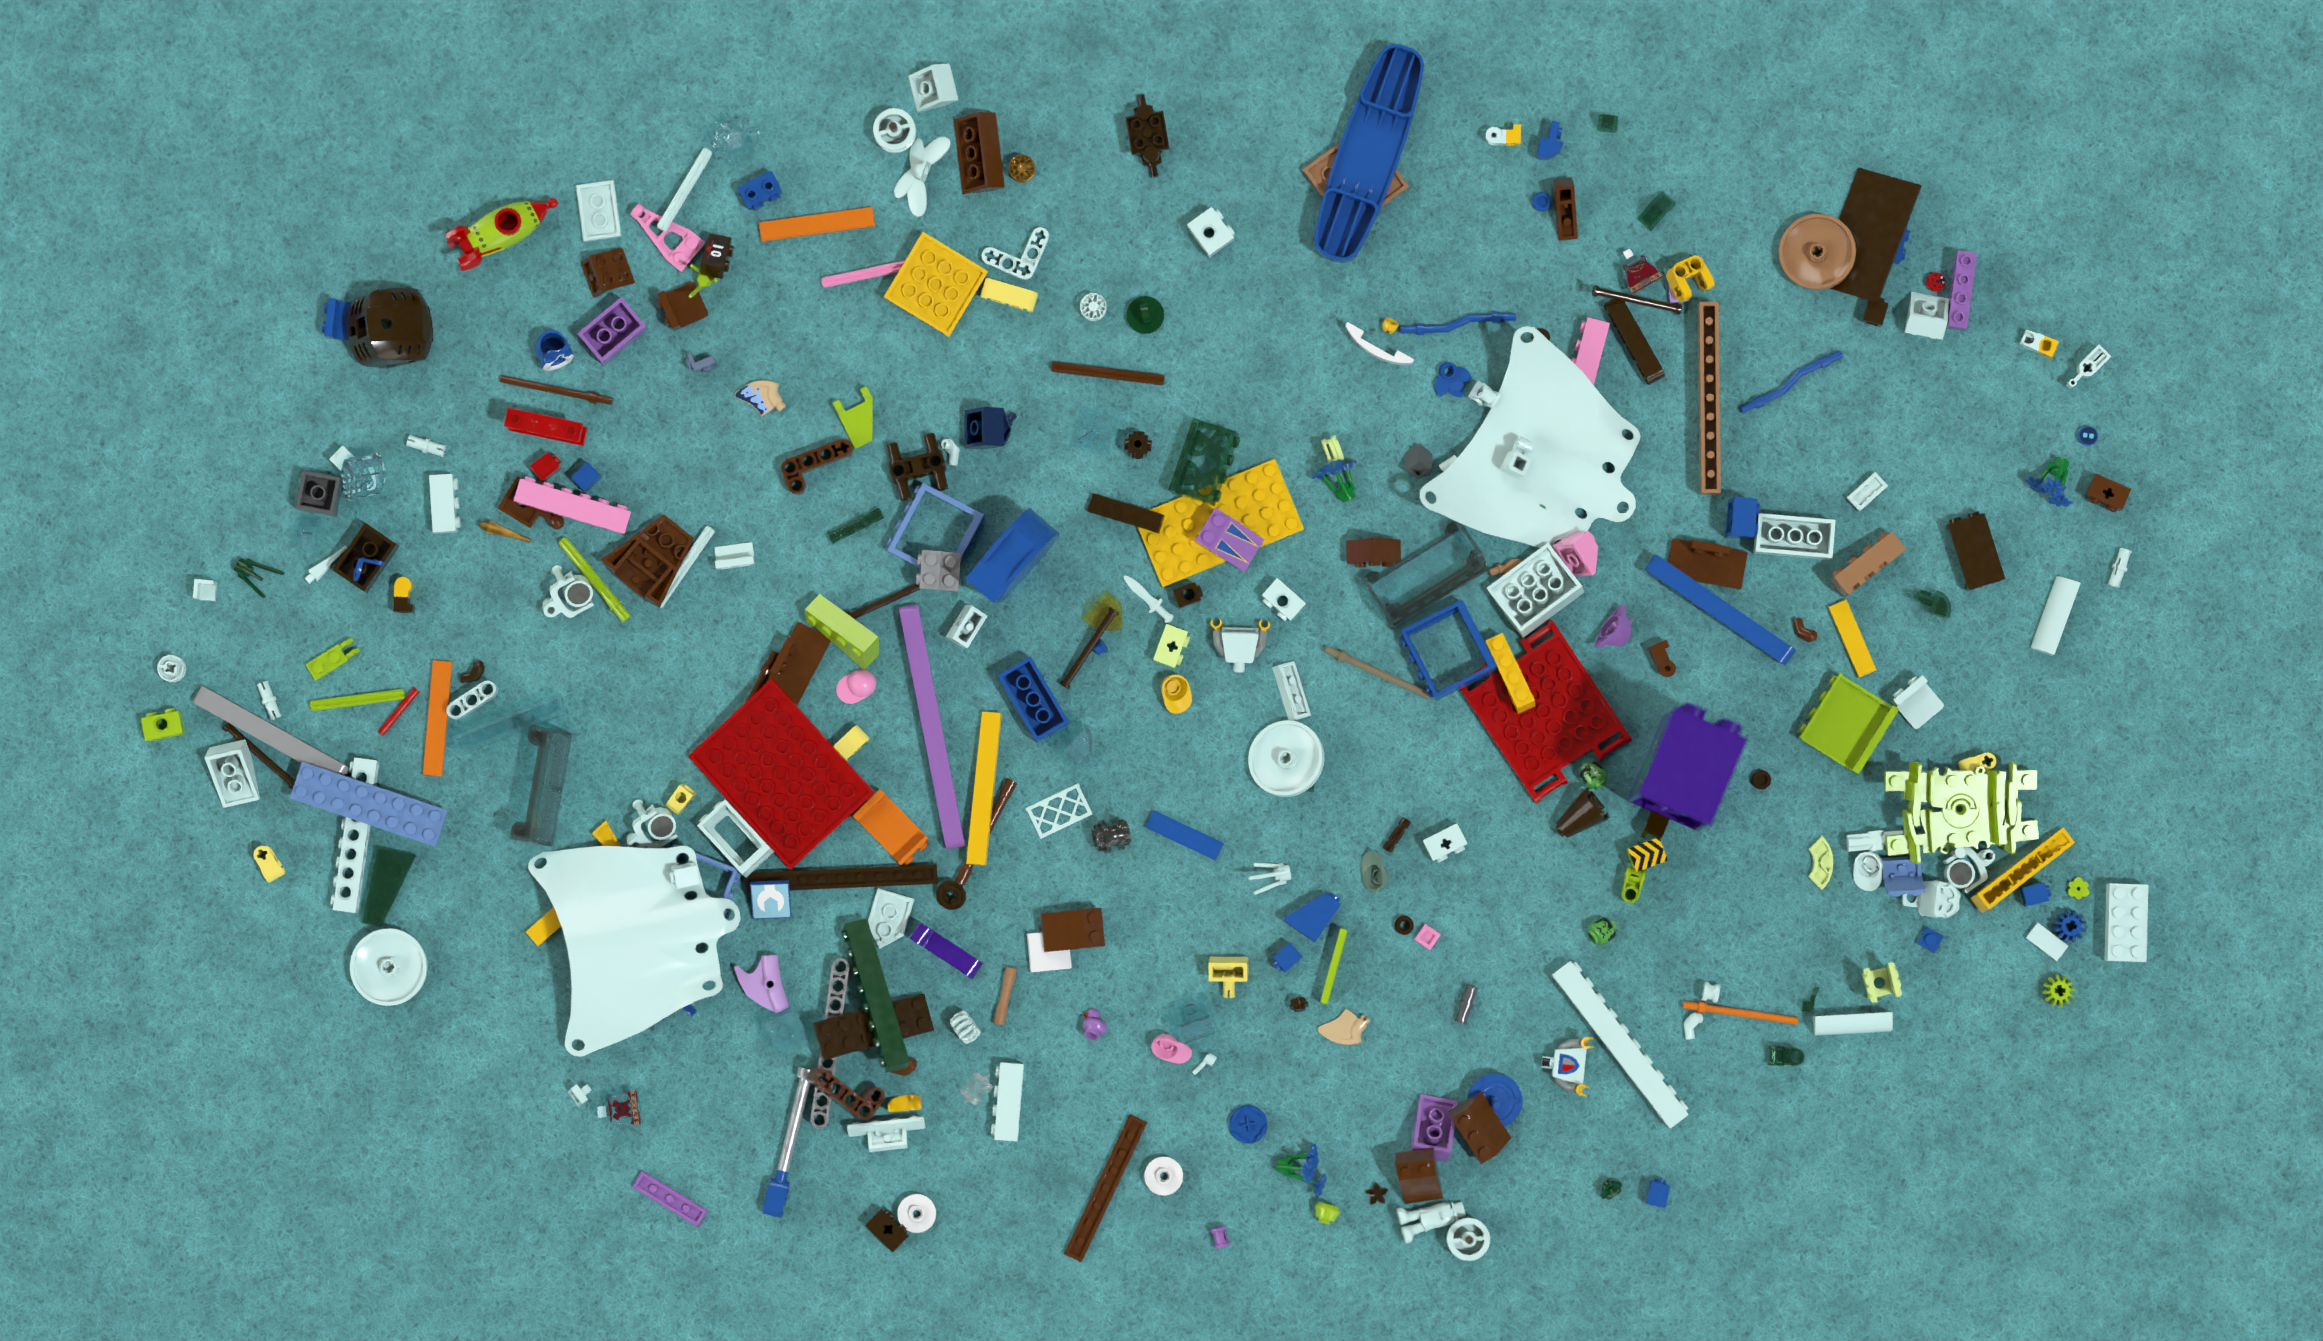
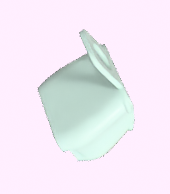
[1902,880,1961,918]

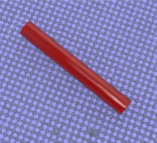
[378,687,420,736]

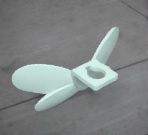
[894,137,950,216]

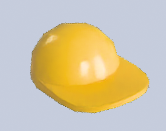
[1161,674,1192,714]

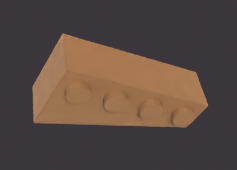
[1830,531,1906,598]

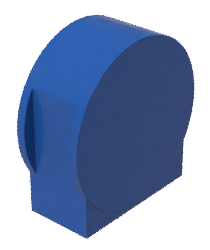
[965,508,1060,604]

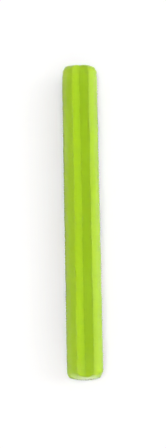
[310,689,405,711]

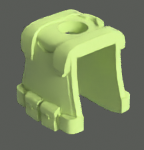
[1862,962,1902,1003]

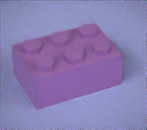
[577,297,648,365]

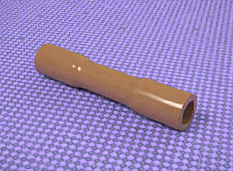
[993,967,1017,1025]

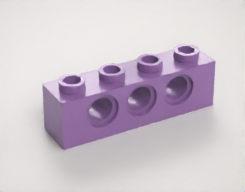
[1946,250,1977,331]

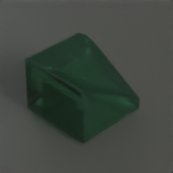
[1597,114,1618,133]

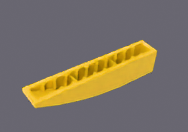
[1971,827,2075,913]

